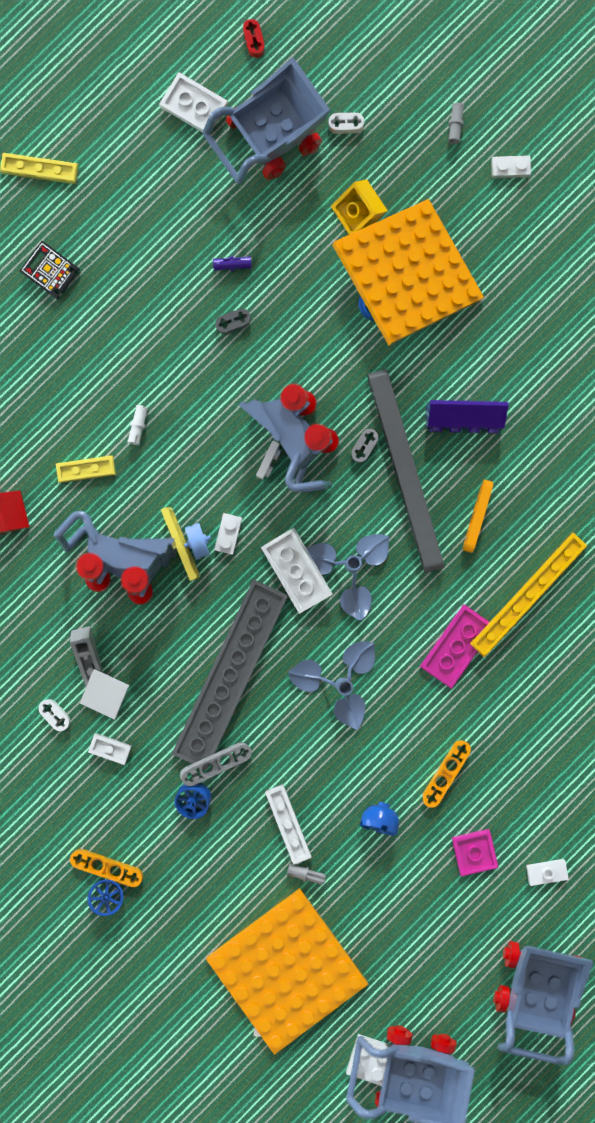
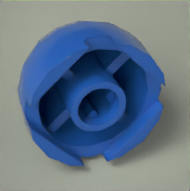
[359,802,399,836]

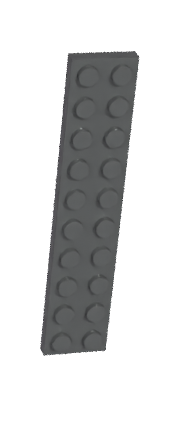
[172,579,288,770]

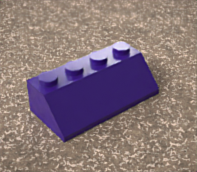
[425,400,509,434]

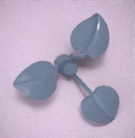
[306,534,389,620]
[288,641,375,730]

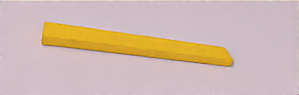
[470,533,587,657]

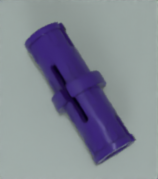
[213,256,252,272]

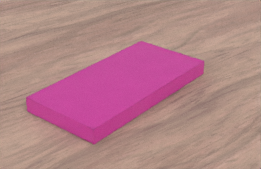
[420,604,489,689]

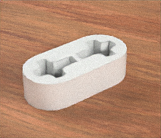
[328,113,364,134]
[39,699,71,731]

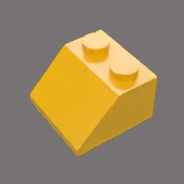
[331,179,388,235]

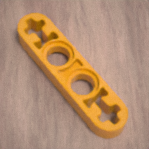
[463,479,494,553]
[422,740,471,808]
[70,849,143,887]

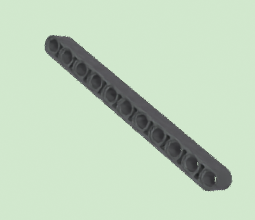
[367,369,444,573]

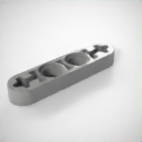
[180,742,252,786]

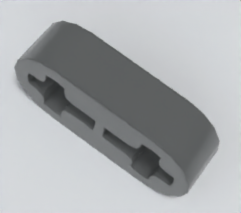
[215,309,251,334]

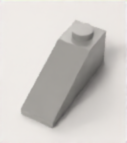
[70,626,103,687]

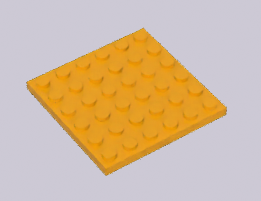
[332,199,484,345]
[206,888,368,1055]

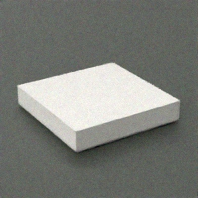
[80,669,130,719]

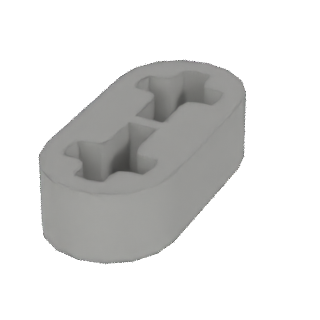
[351,429,378,463]

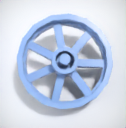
[184,523,211,560]

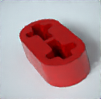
[243,19,265,58]

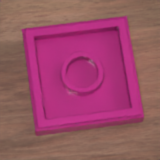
[451,829,499,877]

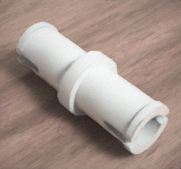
[127,405,148,445]

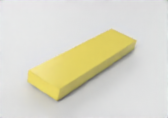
[0,153,79,184]
[161,507,200,581]

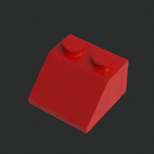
[0,490,30,535]

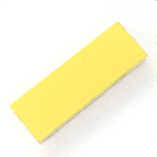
[56,456,116,483]

